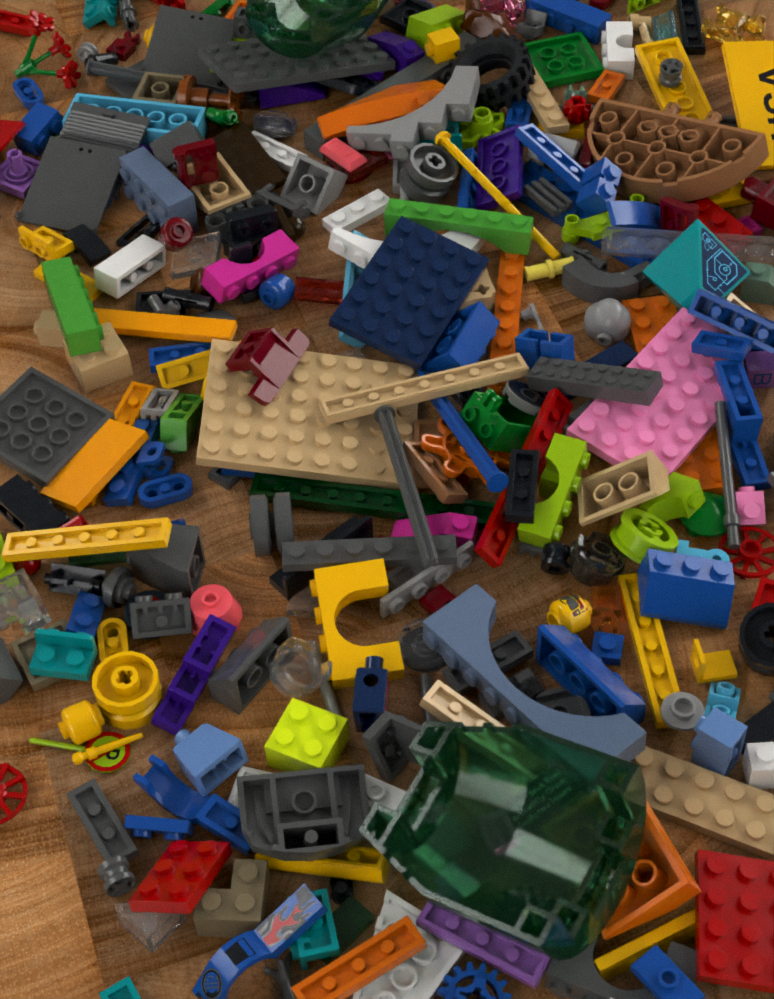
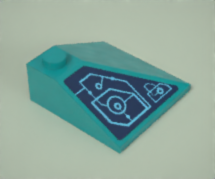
[642,218,751,310]

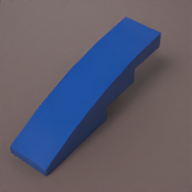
[605,201,662,233]

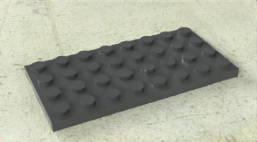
[198,25,396,93]

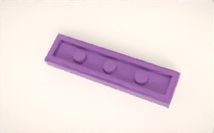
[416,894,551,990]

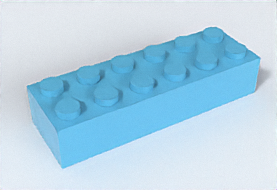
[62,93,209,147]

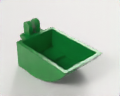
[460,389,538,453]

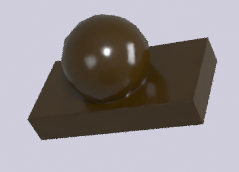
[272,205,306,243]

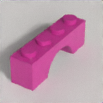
[201,229,300,304]

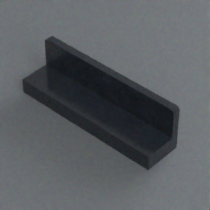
[269,515,374,601]

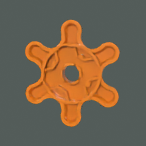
[421,418,511,484]

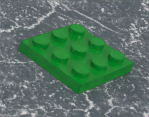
[524,32,605,89]

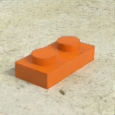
[587,69,626,104]

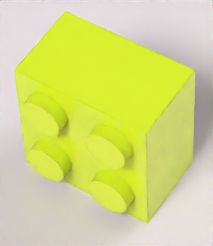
[264,697,350,772]

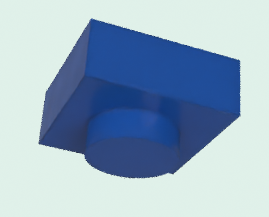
[591,631,624,666]

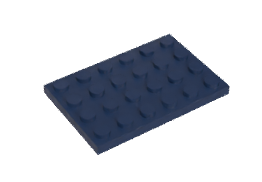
[329,216,490,371]

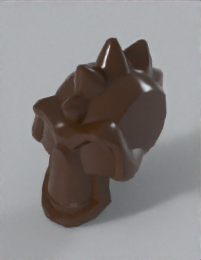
[460,0,510,40]

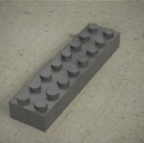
[526,357,663,406]

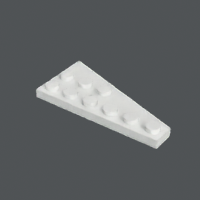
[353,890,466,999]

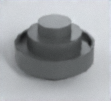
[102,566,137,609]

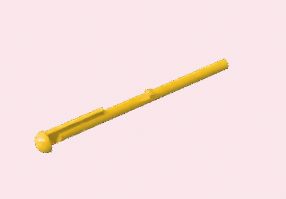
[435,131,561,261]

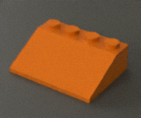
[542,772,702,940]

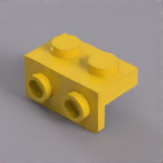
[18,225,75,261]

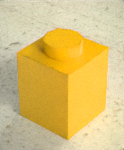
[425,26,460,64]

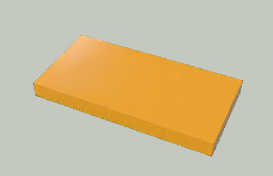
[39,418,150,513]

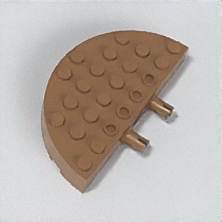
[587,98,769,204]

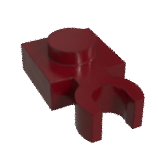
[106,30,141,62]

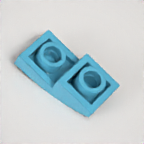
[705,681,741,719]

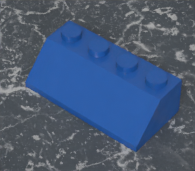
[536,624,646,725]

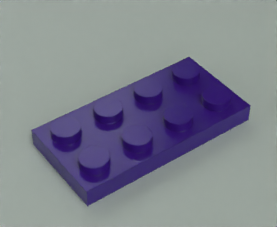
[475,124,523,211]

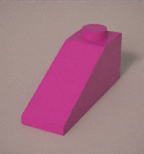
[391,512,478,553]

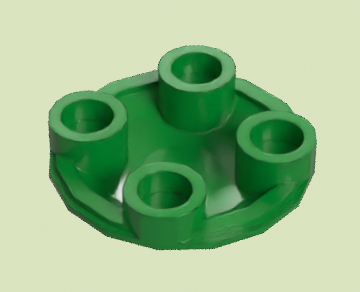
[680,492,727,537]

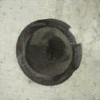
[569,531,627,588]

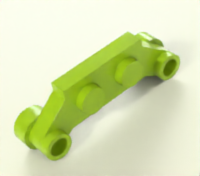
[561,193,644,244]

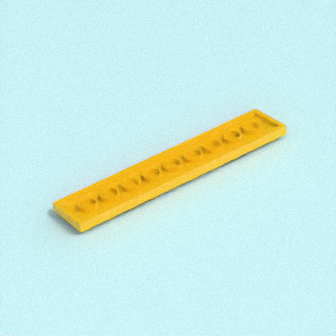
[635,37,751,209]

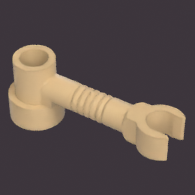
[627,14,654,44]

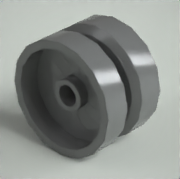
[399,143,459,204]
[249,491,295,557]

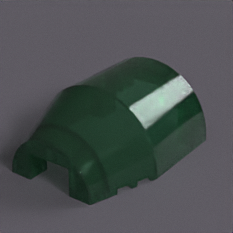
[245,0,389,59]
[358,721,647,961]

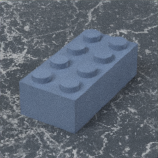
[119,146,200,234]

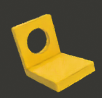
[690,639,738,684]

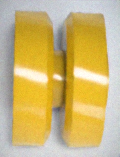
[92,651,164,730]

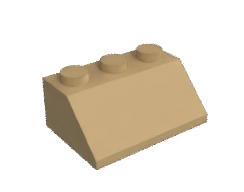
[578,450,670,527]

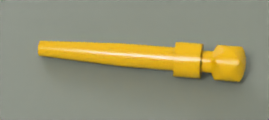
[72,732,143,765]

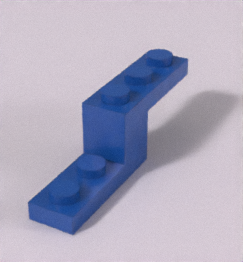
[713,360,771,490]

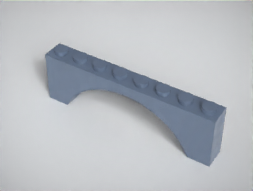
[422,583,647,793]

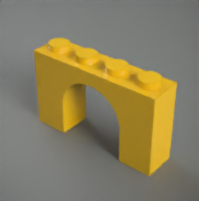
[309,558,404,690]

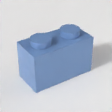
[691,707,748,776]

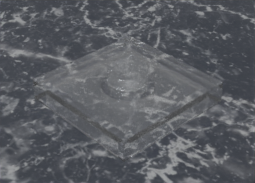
[169,231,222,280]

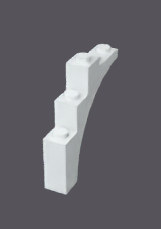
[328,226,486,269]

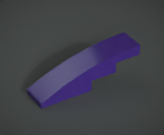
[151,614,236,736]

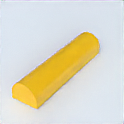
[255,846,390,884]

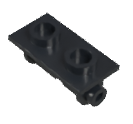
[44,563,107,597]

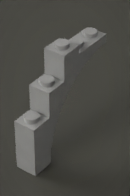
[346,66,480,159]

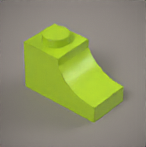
[638,472,706,522]

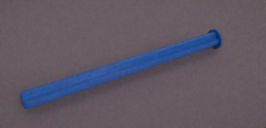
[416,369,509,493]

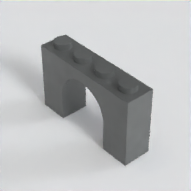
[544,903,696,999]

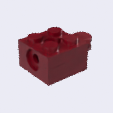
[740,176,774,231]

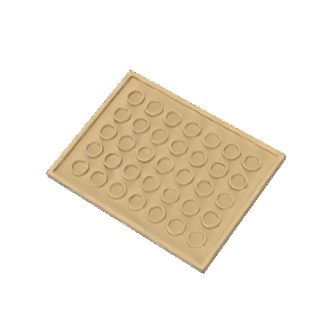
[196,339,418,490]

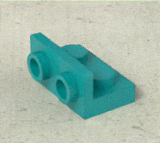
[29,628,98,681]
[287,888,340,971]

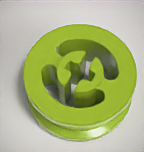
[610,508,678,564]

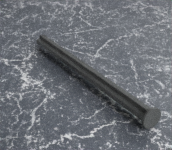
[86,58,258,107]
[374,405,439,568]

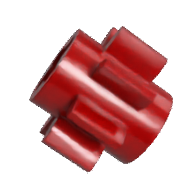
[563,95,591,125]

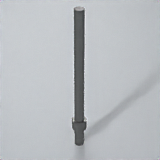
[715,401,741,550]

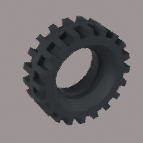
[446,33,536,113]

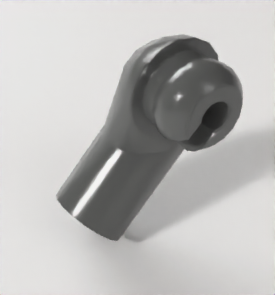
[147,294,181,315]

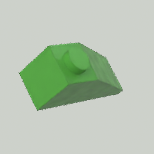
[160,393,204,453]

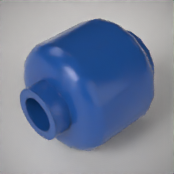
[259,273,296,310]

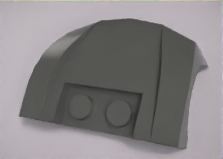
[237,764,375,861]

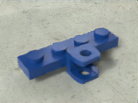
[103,418,175,507]

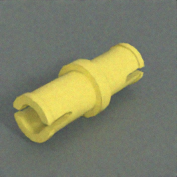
[524,256,574,282]

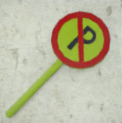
[29,732,131,773]

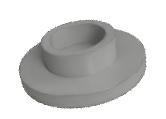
[661,692,705,731]

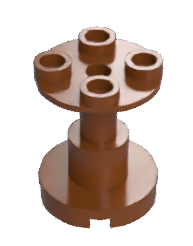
[177,74,245,122]

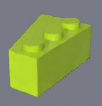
[405,4,465,55]

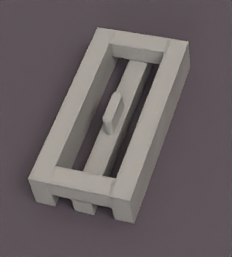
[140,388,180,420]

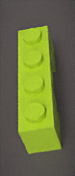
[517,433,591,548]

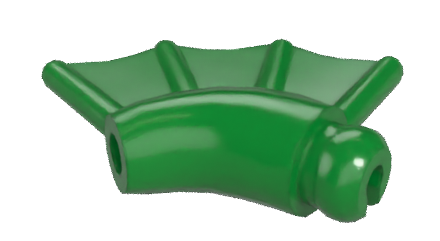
[205,107,252,132]

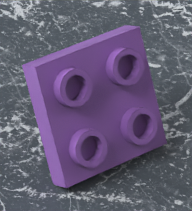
[0,149,40,199]

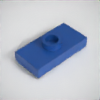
[630,945,705,999]

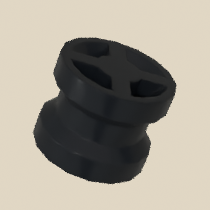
[541,542,572,575]

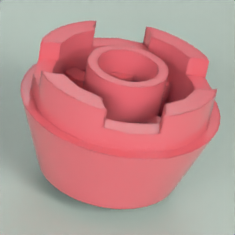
[190,584,243,636]

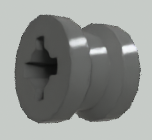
[659,58,683,88]
[97,856,137,897]

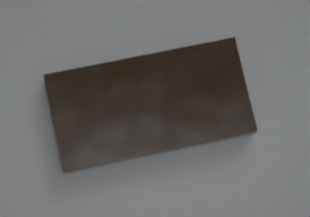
[213,121,287,196]

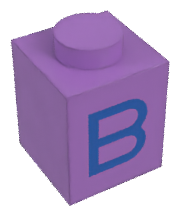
[743,351,774,389]

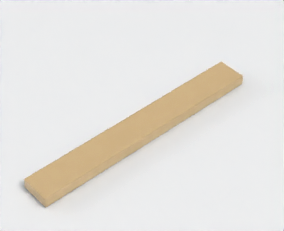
[318,352,529,425]

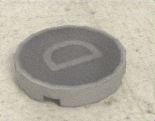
[502,380,547,416]

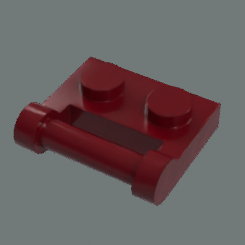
[172,138,220,190]
[659,196,699,241]

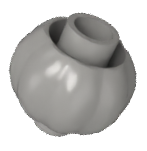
[584,298,631,346]

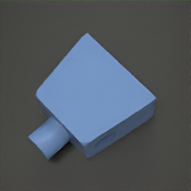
[173,723,249,797]

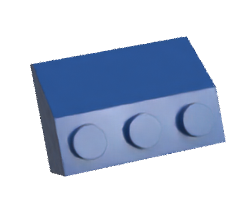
[421,301,500,374]
[637,548,735,630]

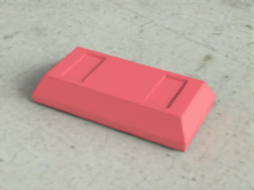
[319,137,367,172]

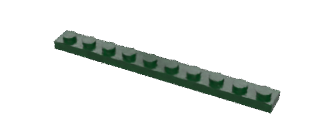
[249,473,518,535]

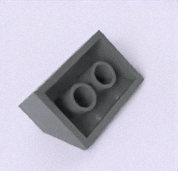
[208,616,294,715]

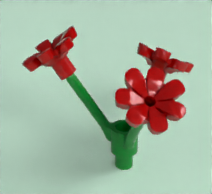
[14,10,81,90]

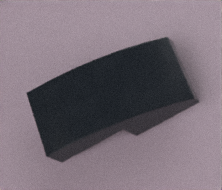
[62,224,111,266]

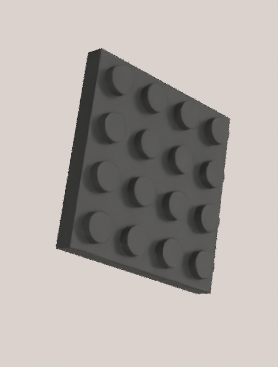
[0,367,115,487]

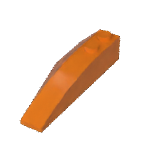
[317,80,445,140]

